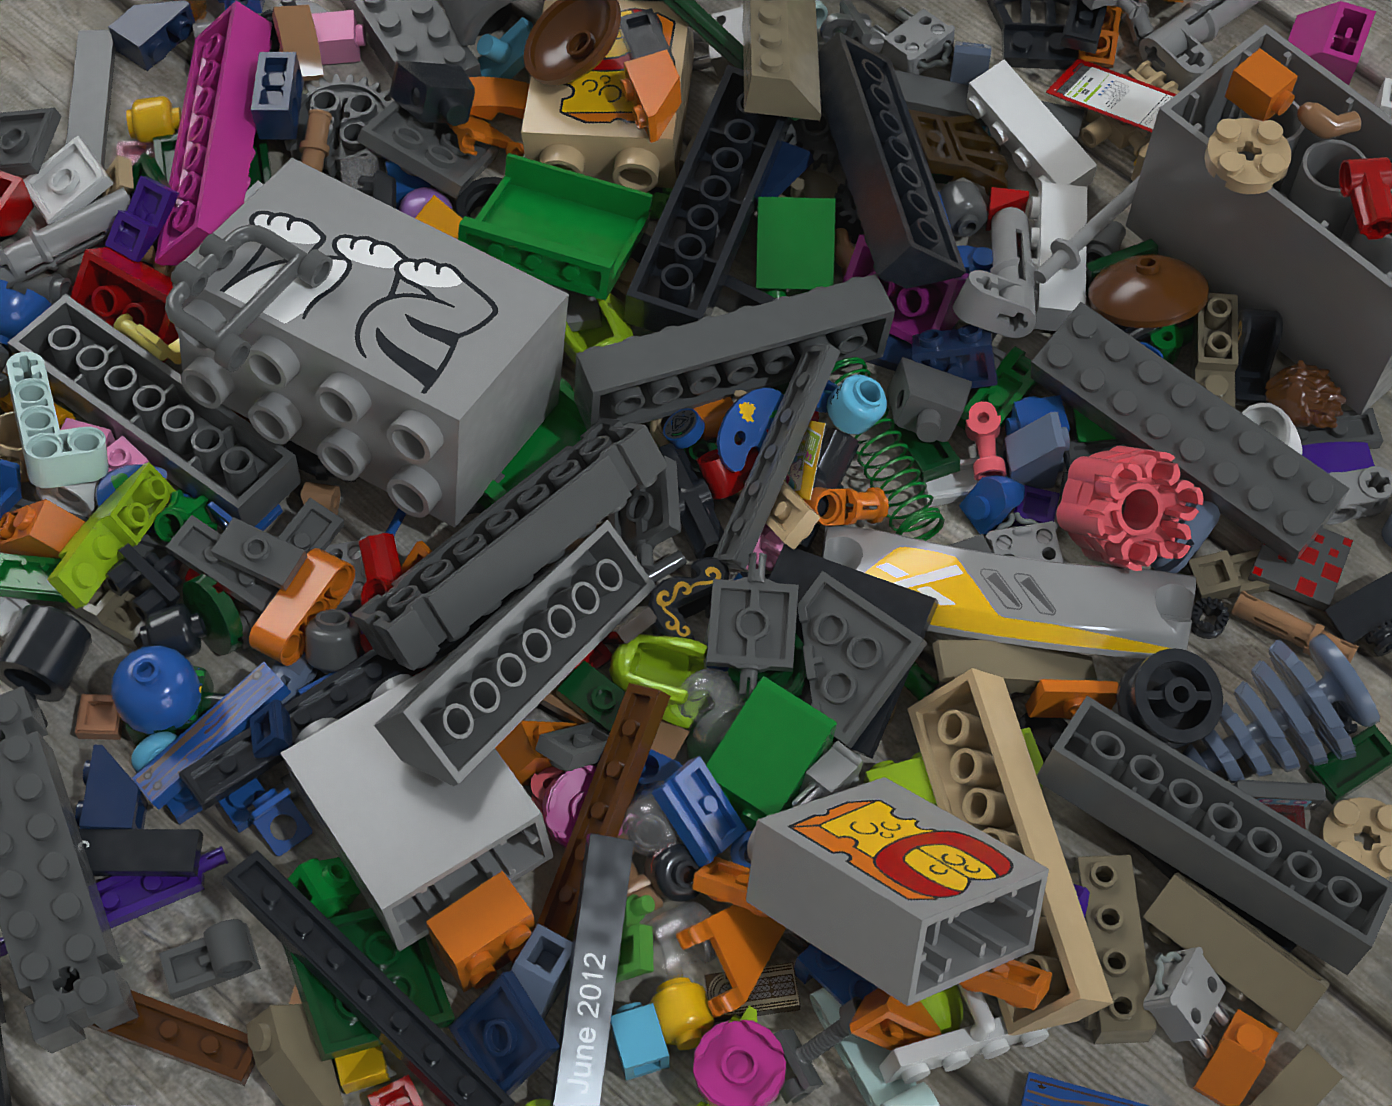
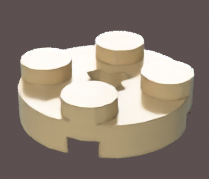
[1204,118,1291,194]
[1319,797,1392,880]

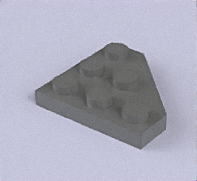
[797,571,927,749]

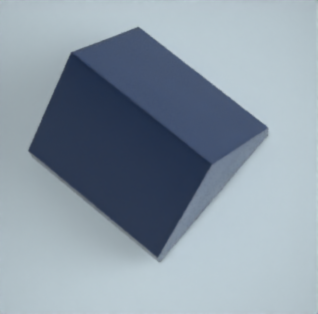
[250,699,293,758]

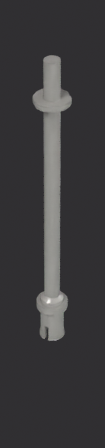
[1034,175,1140,284]

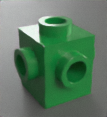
[288,857,361,919]

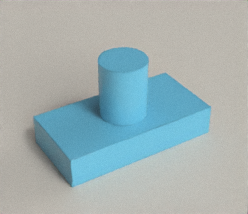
[477,17,533,79]

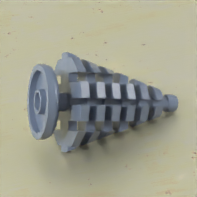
[1182,633,1380,783]

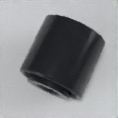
[0,604,92,702]

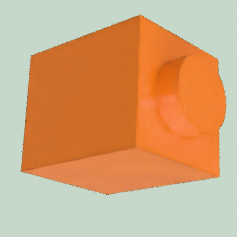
[1225,48,1298,121]

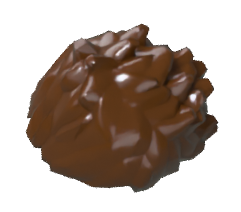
[1265,360,1347,429]

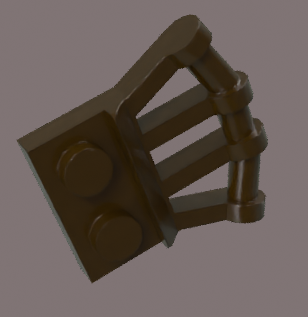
[908,109,1009,196]

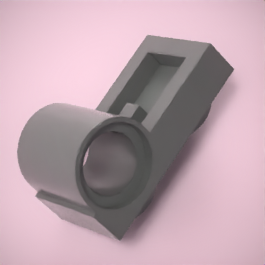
[159,919,261,1000]

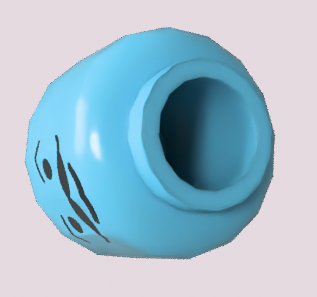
[826,374,887,435]

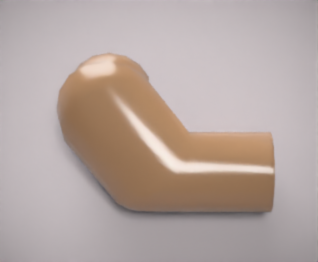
[1297,102,1361,139]

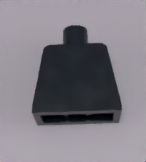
[389,61,475,126]

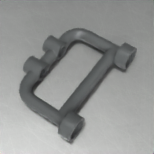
[165,225,333,372]

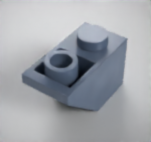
[1000,412,1070,489]
[511,924,572,1020]

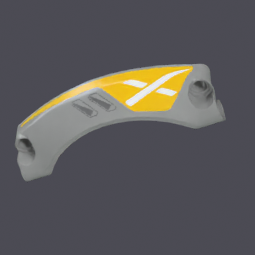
[821,525,1196,659]

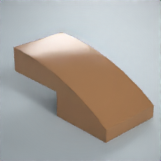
[272,5,323,81]

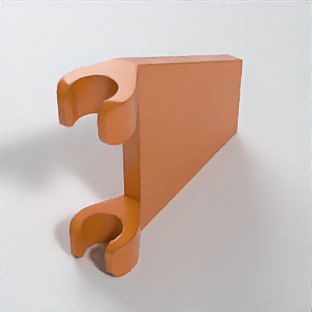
[447,114,525,157]
[676,904,786,1017]

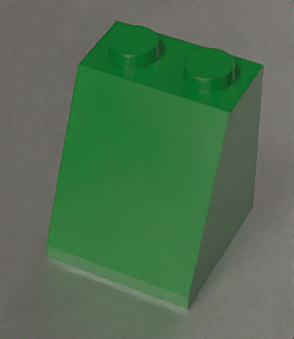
[756,197,835,298]
[706,676,837,831]

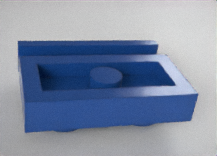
[651,756,747,867]

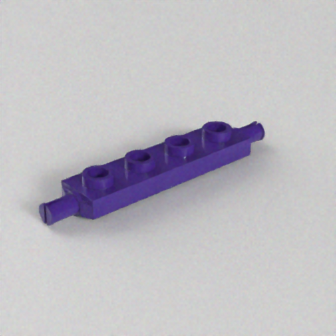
[0,846,228,957]

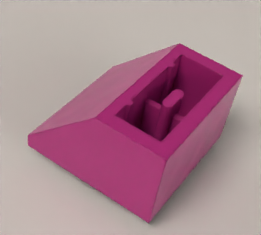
[1288,1,1376,86]

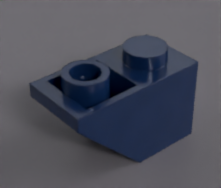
[108,0,195,71]
[75,745,148,829]

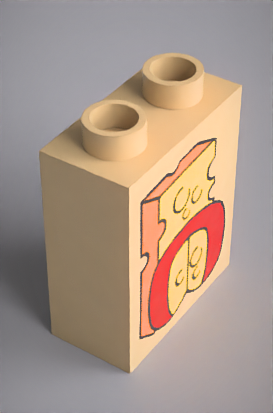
[521,0,694,192]

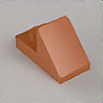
[1193,1009,1279,1106]

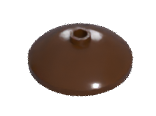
[524,0,621,85]
[1089,255,1209,328]

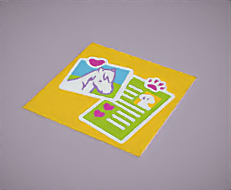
[784,421,826,500]

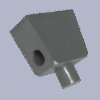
[887,357,972,442]

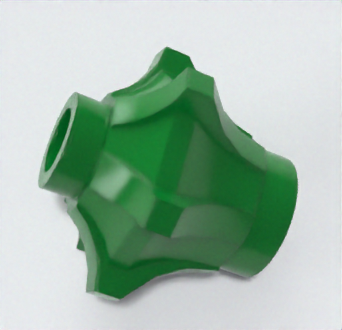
[154,490,218,542]

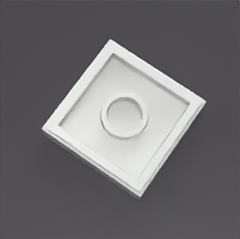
[23,136,114,225]

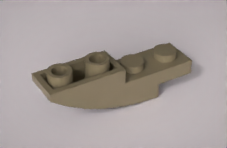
[1190,293,1238,408]

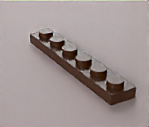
[536,683,671,942]

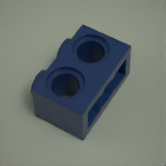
[251,52,304,139]

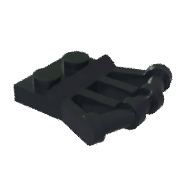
[987,0,1076,70]

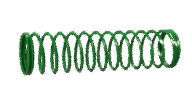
[832,357,945,541]

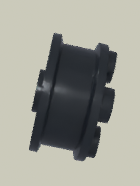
[1117,648,1223,749]

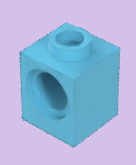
[610,1002,670,1081]

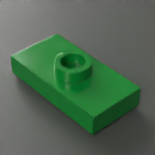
[0,553,67,603]

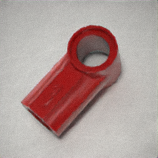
[1339,157,1392,240]
[697,440,759,499]
[359,533,402,606]

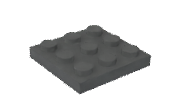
[357,101,500,198]

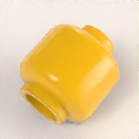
[126,96,182,147]
[649,977,714,1050]

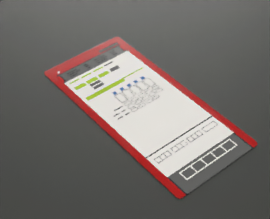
[1046,59,1177,133]

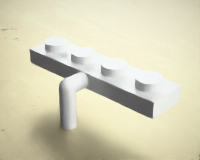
[879,984,1051,1084]

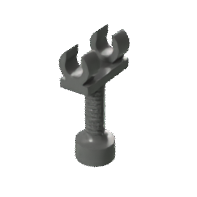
[774,996,863,1104]

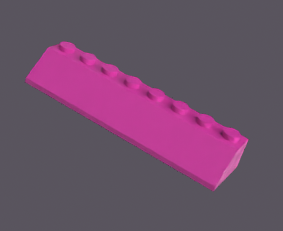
[155,1,272,265]

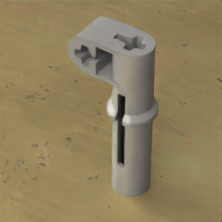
[1139,0,1262,91]
[0,187,131,289]
[953,207,1037,338]

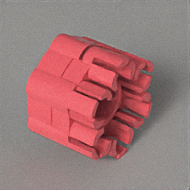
[1056,446,1203,571]

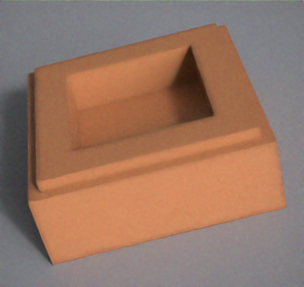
[75,694,124,740]

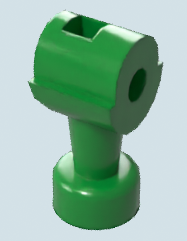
[1148,316,1194,365]

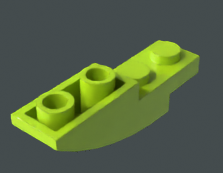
[47,462,176,609]

